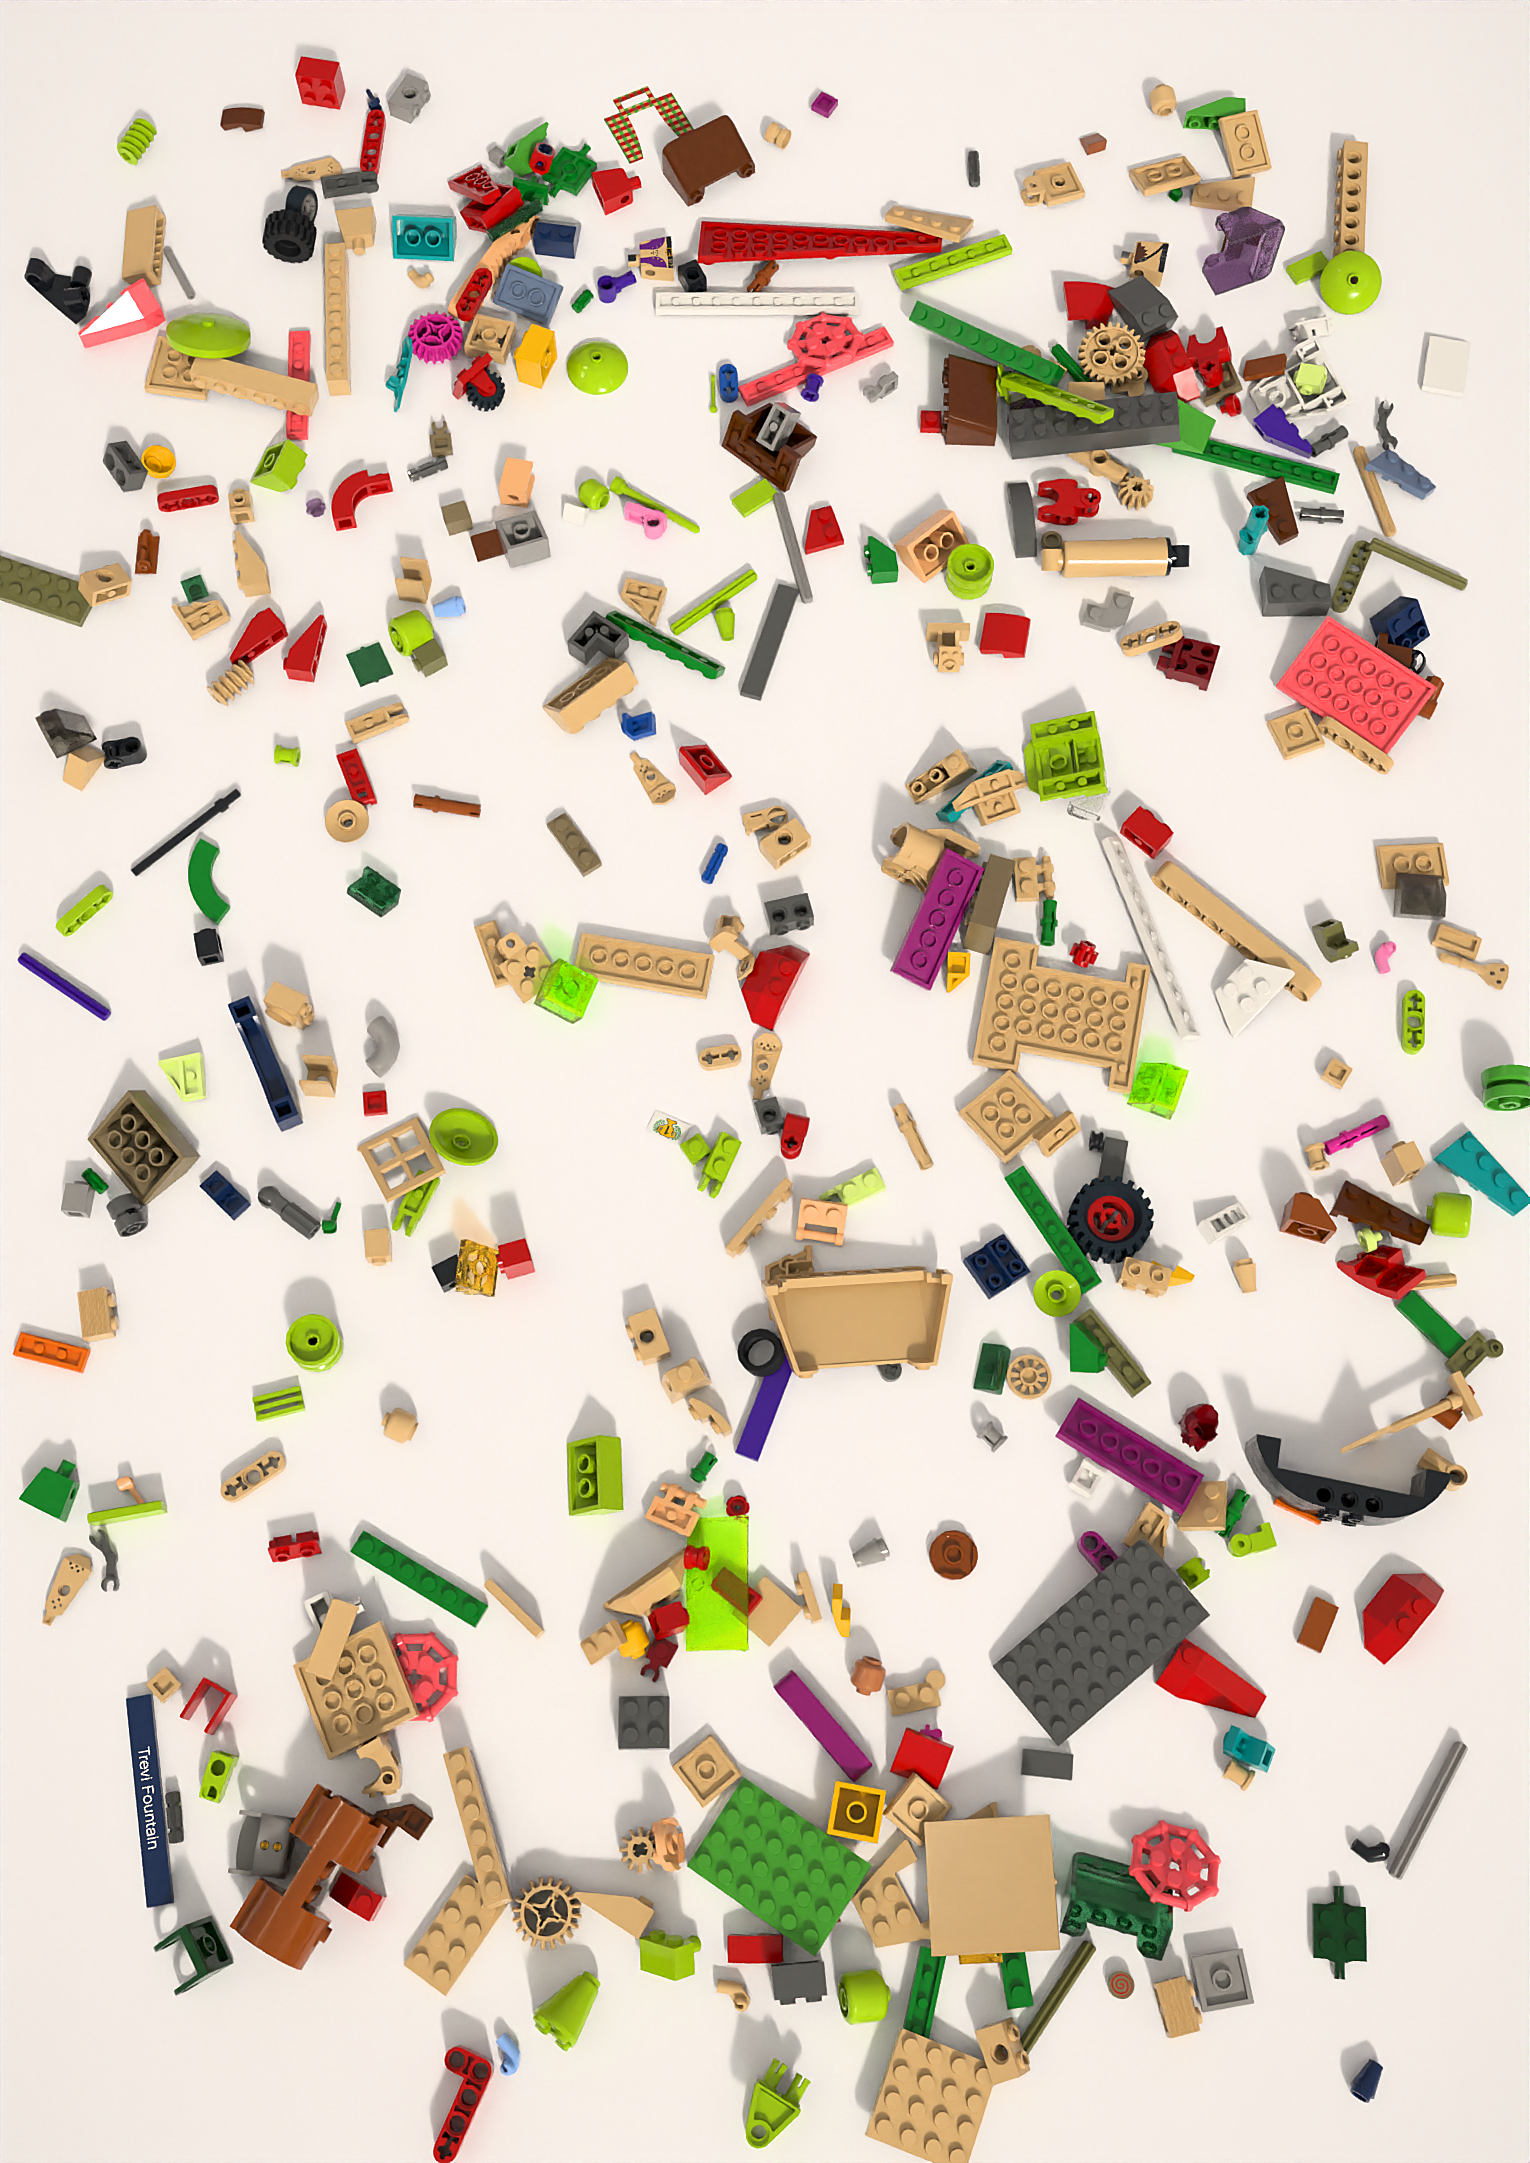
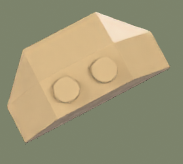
[602,1547,686,1618]

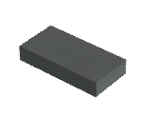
[1098,1136,1129,1181]
[1021,1748,1074,1781]

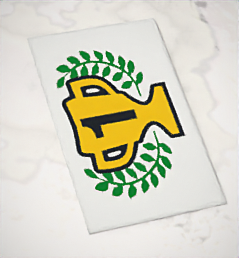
[646,1110,691,1146]

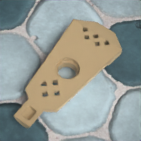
[281,157,342,181]
[630,752,676,805]
[751,1032,783,1100]
[42,1553,93,1626]

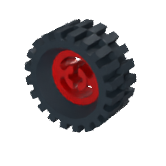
[1067,1175,1154,1264]

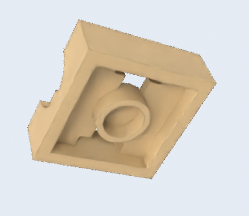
[464,314,517,365]

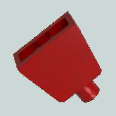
[591,168,642,215]

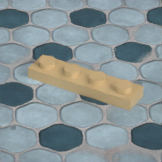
[725,1177,793,1259]

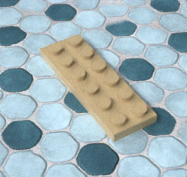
[573,933,715,1000]

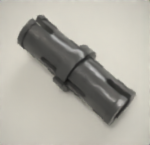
[1311,425,1349,458]
[1299,507,1344,524]

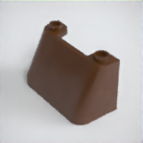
[662,115,755,207]

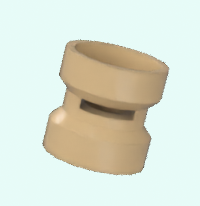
[765,122,792,150]

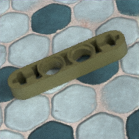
[1330,540,1372,613]

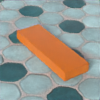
[12,1332,91,1374]

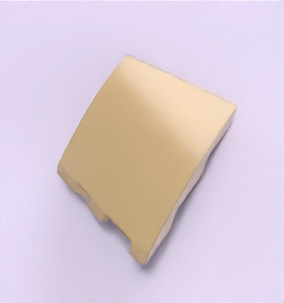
[765,1245,814,1321]

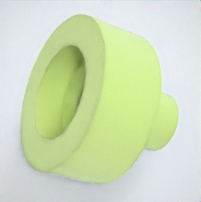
[1357,1228,1382,1253]

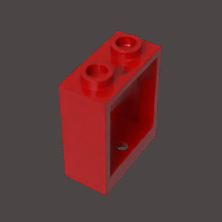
[460,183,524,234]

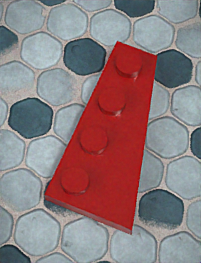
[447,164,502,205]

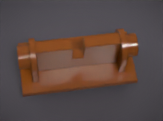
[135,529,160,574]

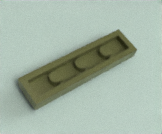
[1072,1308,1152,1399]

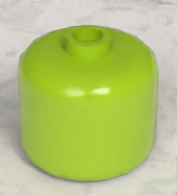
[388,610,434,657]
[1426,1192,1472,1238]
[838,1968,891,2025]

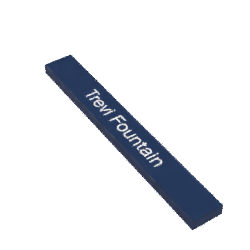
[126,1694,174,1908]

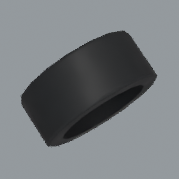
[737,1328,785,1377]

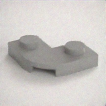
[1081,592,1135,632]

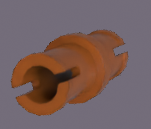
[747,260,779,293]

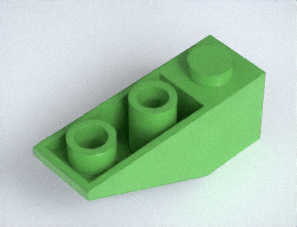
[1183,97,1246,130]
[503,122,549,177]

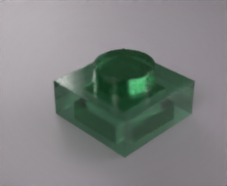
[180,574,209,603]

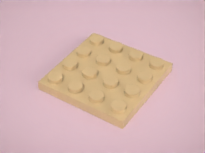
[292,1621,420,1760]
[864,2027,993,2163]

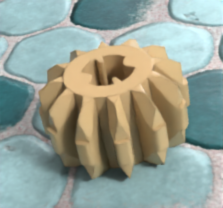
[1118,474,1154,511]
[619,1827,655,1873]

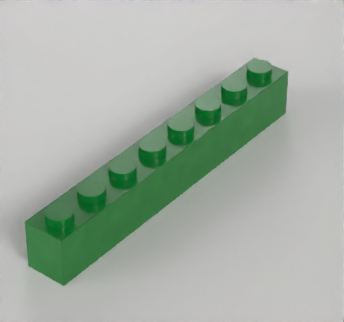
[908,300,1065,388]

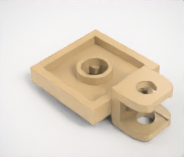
[1020,162,1085,207]
[497,932,561,1004]

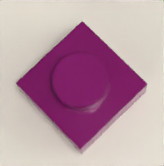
[811,91,838,119]

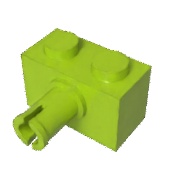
[639,1930,701,1981]

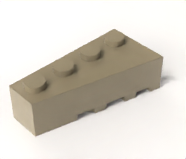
[963,854,1016,955]

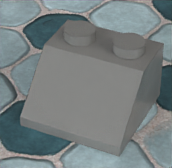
[495,510,551,568]

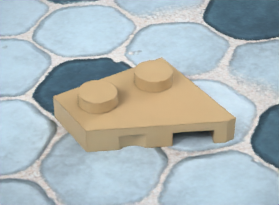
[1177,1481,1228,1531]
[1121,1502,1170,1559]

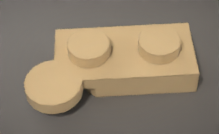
[886,1670,946,1716]

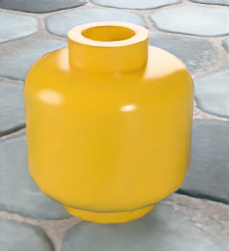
[618,1619,650,1659]

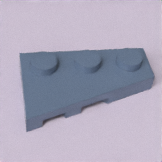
[1364,449,1437,500]

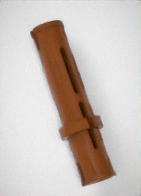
[413,794,481,818]

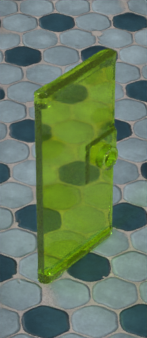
[686,1515,749,1652]

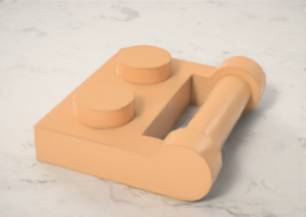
[796,1197,848,1246]

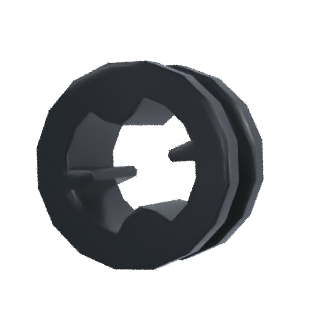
[1089,1130,1104,1152]

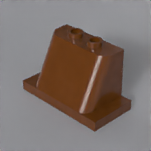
[721,402,817,493]

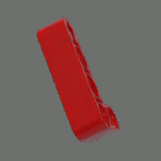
[433,2045,495,2163]

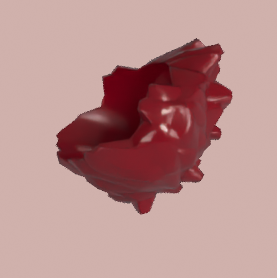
[1178,1403,1219,1452]

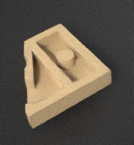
[620,578,668,627]
[171,600,231,641]

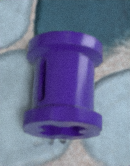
[801,373,824,402]

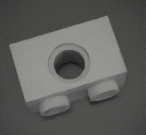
[388,73,431,124]
[756,402,801,451]

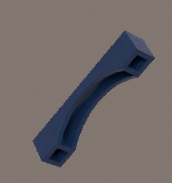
[227,996,303,1132]

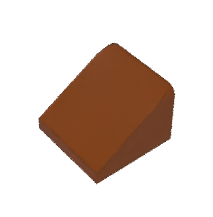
[1079,133,1107,155]

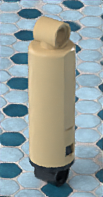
[1041,537,1190,578]

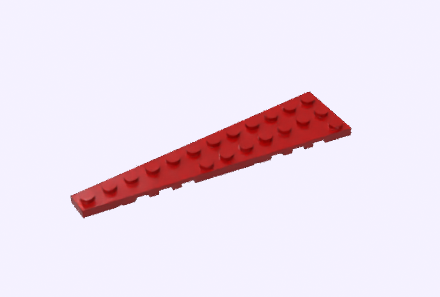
[698,221,942,265]

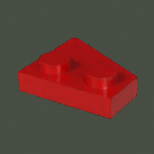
[804,505,844,555]

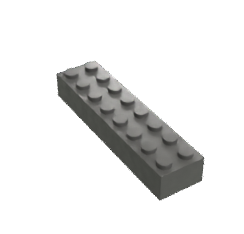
[1008,391,1180,460]

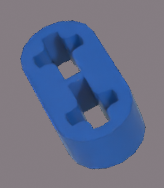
[719,364,738,403]

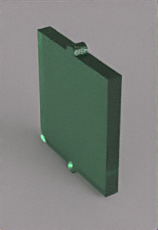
[346,642,393,687]

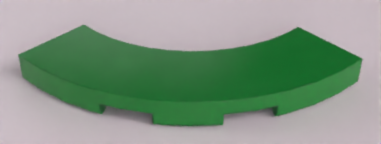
[188,838,230,926]

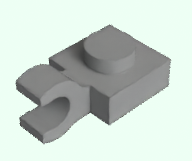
[863,371,899,403]

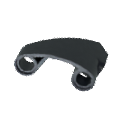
[24,258,92,324]

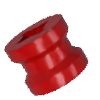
[684,1544,710,1571]

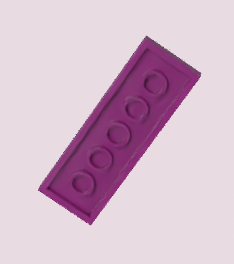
[890,848,985,991]
[1055,1397,1204,1516]

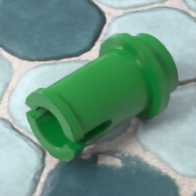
[689,1451,718,1484]

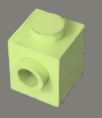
[1293,363,1328,395]

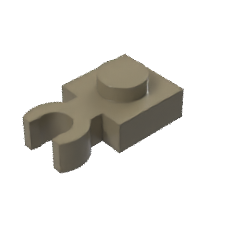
[430,421,453,457]

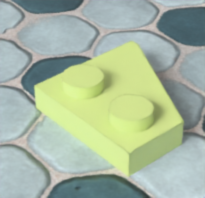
[158,1052,207,1102]

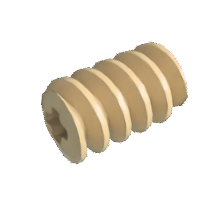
[206,660,255,706]

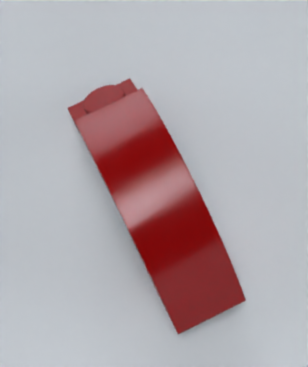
[331,470,393,531]

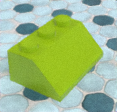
[567,1435,624,1516]

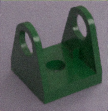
[153,1916,234,1996]

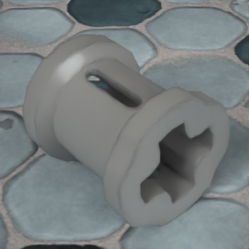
[976,1421,1008,1453]

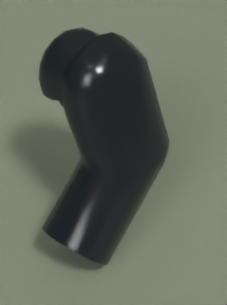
[1350,1838,1390,1863]

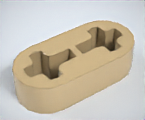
[699,1044,742,1071]

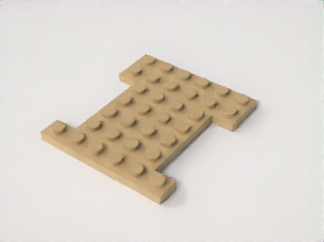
[972,937,1151,1095]

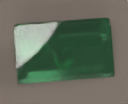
[973,1343,1011,1395]

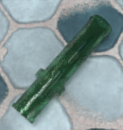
[486,199,543,242]

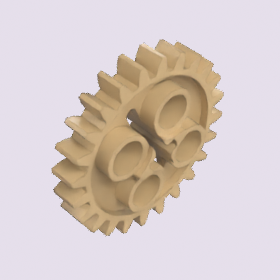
[1078,322,1146,388]

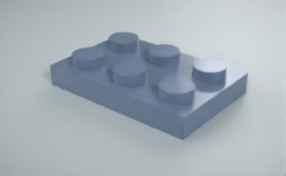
[492,263,564,326]

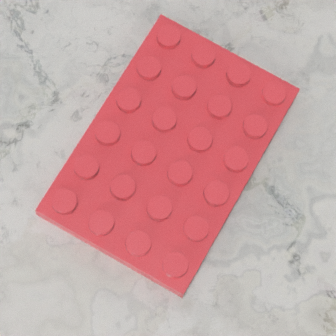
[1276,616,1437,755]

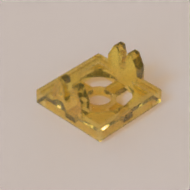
[455,1239,499,1297]

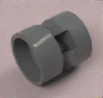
[106,1193,148,1237]

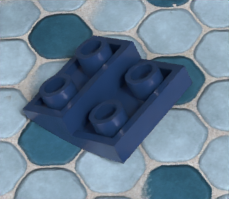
[962,1233,1031,1300]

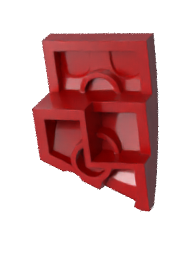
[1336,1245,1426,1300]

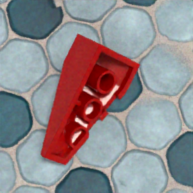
[1155,1638,1267,1718]

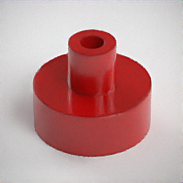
[1220,394,1242,417]

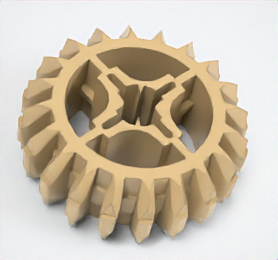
[512,1876,582,1950]

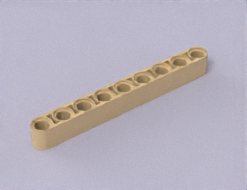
[1151,861,1322,1002]

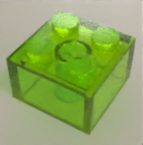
[533,958,599,1024]

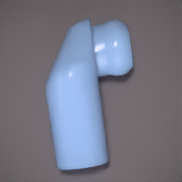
[496,2032,520,2076]

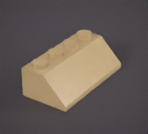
[542,657,639,734]

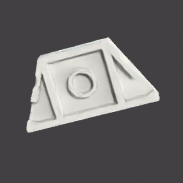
[1215,959,1295,1038]

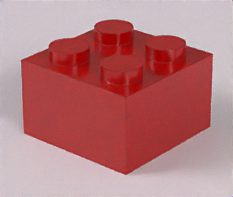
[295,56,346,110]

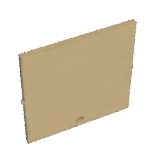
[924,1814,1060,1957]

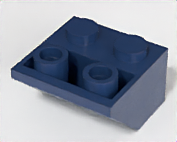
[1369,596,1430,649]

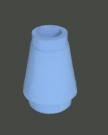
[433,595,466,618]

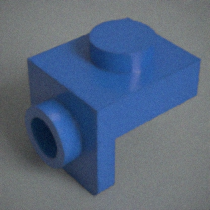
[621,712,656,741]

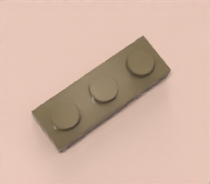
[547,813,602,877]

